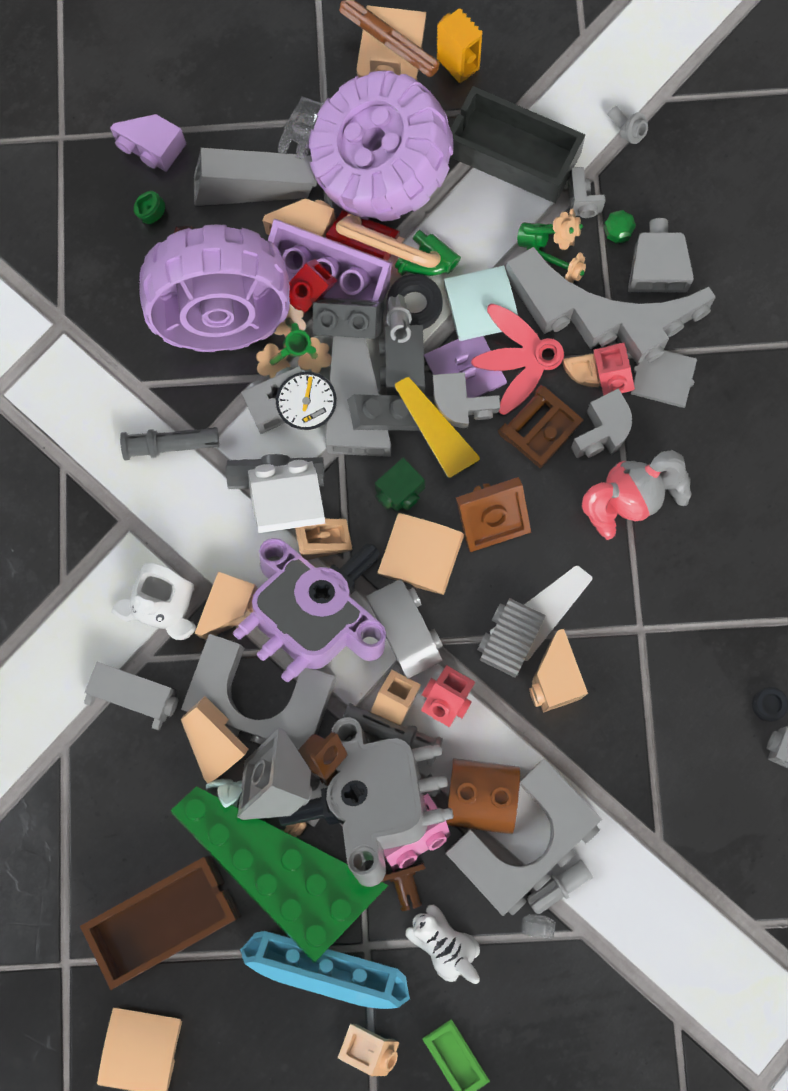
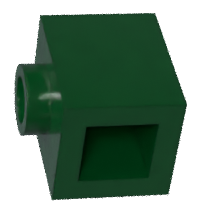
[375,458,425,513]

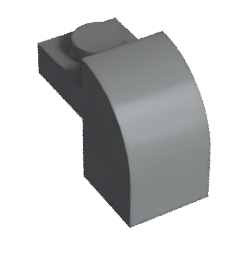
[432,372,500,428]
[571,388,632,458]

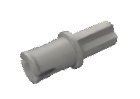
[386,294,412,343]
[527,859,593,914]

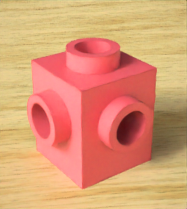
[421,665,475,727]

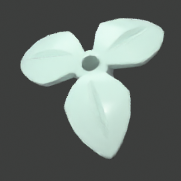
[206,779,243,808]

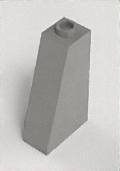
[194,148,317,206]
[326,336,391,457]

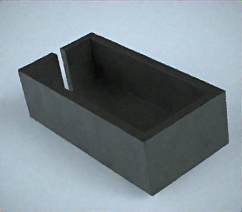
[450,86,586,204]

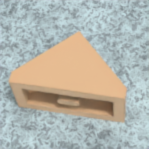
[295,519,353,560]

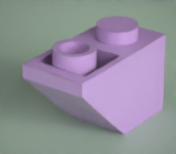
[110,114,186,172]

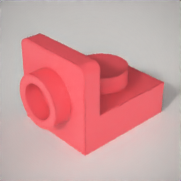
[593,342,635,396]

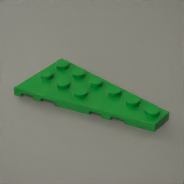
[171,786,388,963]

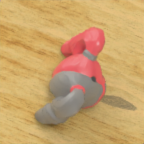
[582,450,692,540]

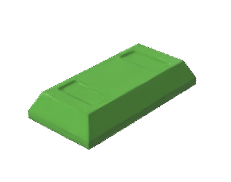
[422,1019,490,1091]

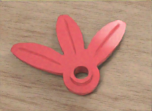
[471,304,564,415]

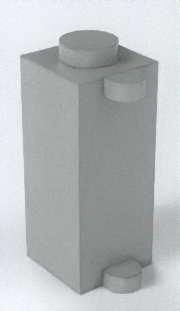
[84,662,178,730]

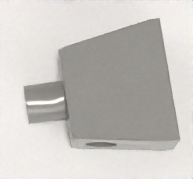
[628,218,693,292]

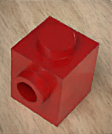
[289,259,338,313]

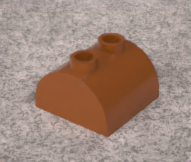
[446,758,520,834]

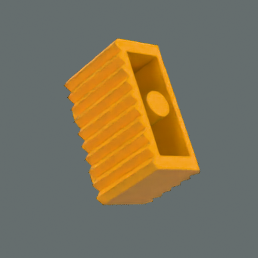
[437,9,482,83]

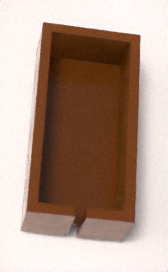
[80,856,241,990]

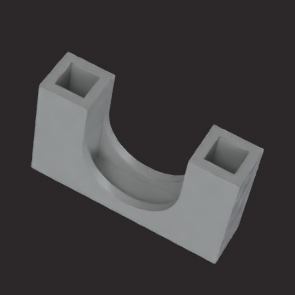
[181,634,336,750]
[445,758,602,916]

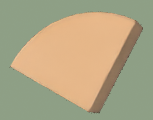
[562,353,600,387]

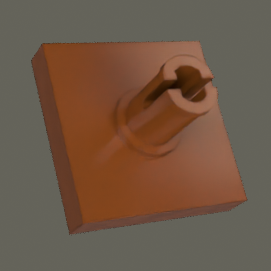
[456,477,531,552]

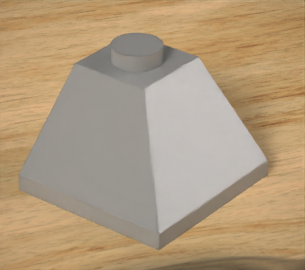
[237,728,312,820]

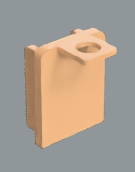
[357,5,426,80]

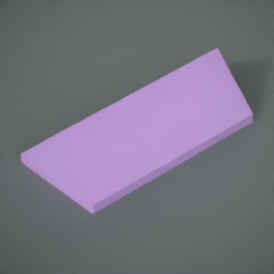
[268,219,392,301]

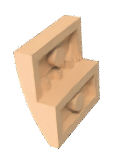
[378,513,464,595]
[97,1007,182,1091]

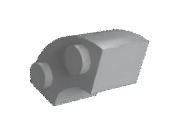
[366,579,443,679]

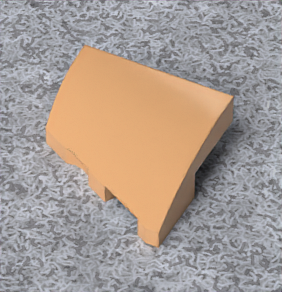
[181,696,249,783]

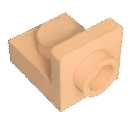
[338,1024,399,1076]

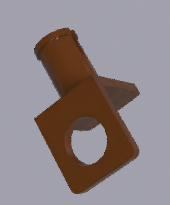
[298,732,348,786]
[381,861,425,911]

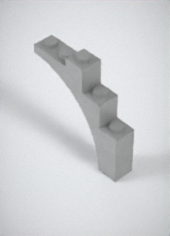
[506,247,716,365]

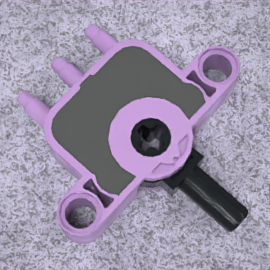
[233,538,386,682]

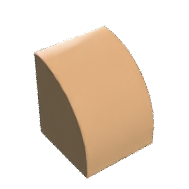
[371,670,421,725]

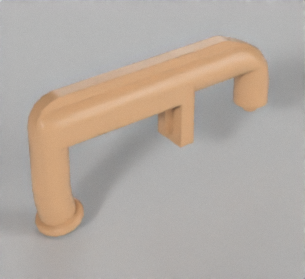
[336,214,441,268]

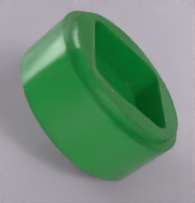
[134,191,165,224]

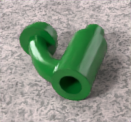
[395,230,461,276]

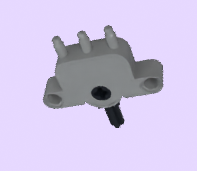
[278,717,454,887]

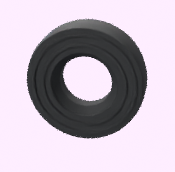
[387,274,443,330]

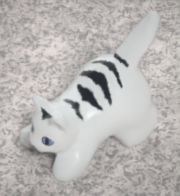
[405,904,480,984]

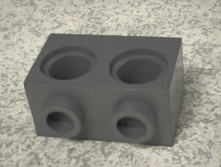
[313,297,384,339]

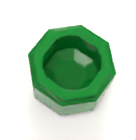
[604,210,636,244]

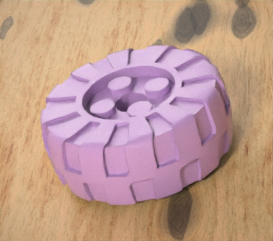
[308,70,453,222]
[140,224,290,352]

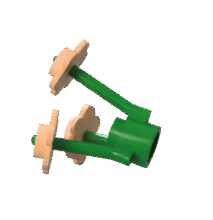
[517,209,586,284]
[256,304,332,378]

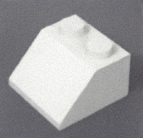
[248,460,325,533]

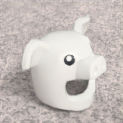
[111,563,196,640]

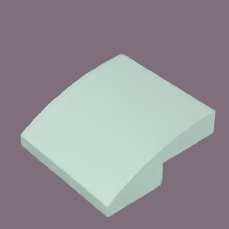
[444,266,518,341]

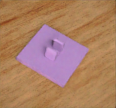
[424,336,507,398]

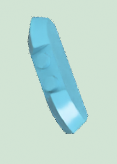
[240,931,410,1009]

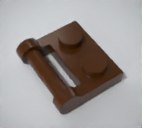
[498,385,584,469]

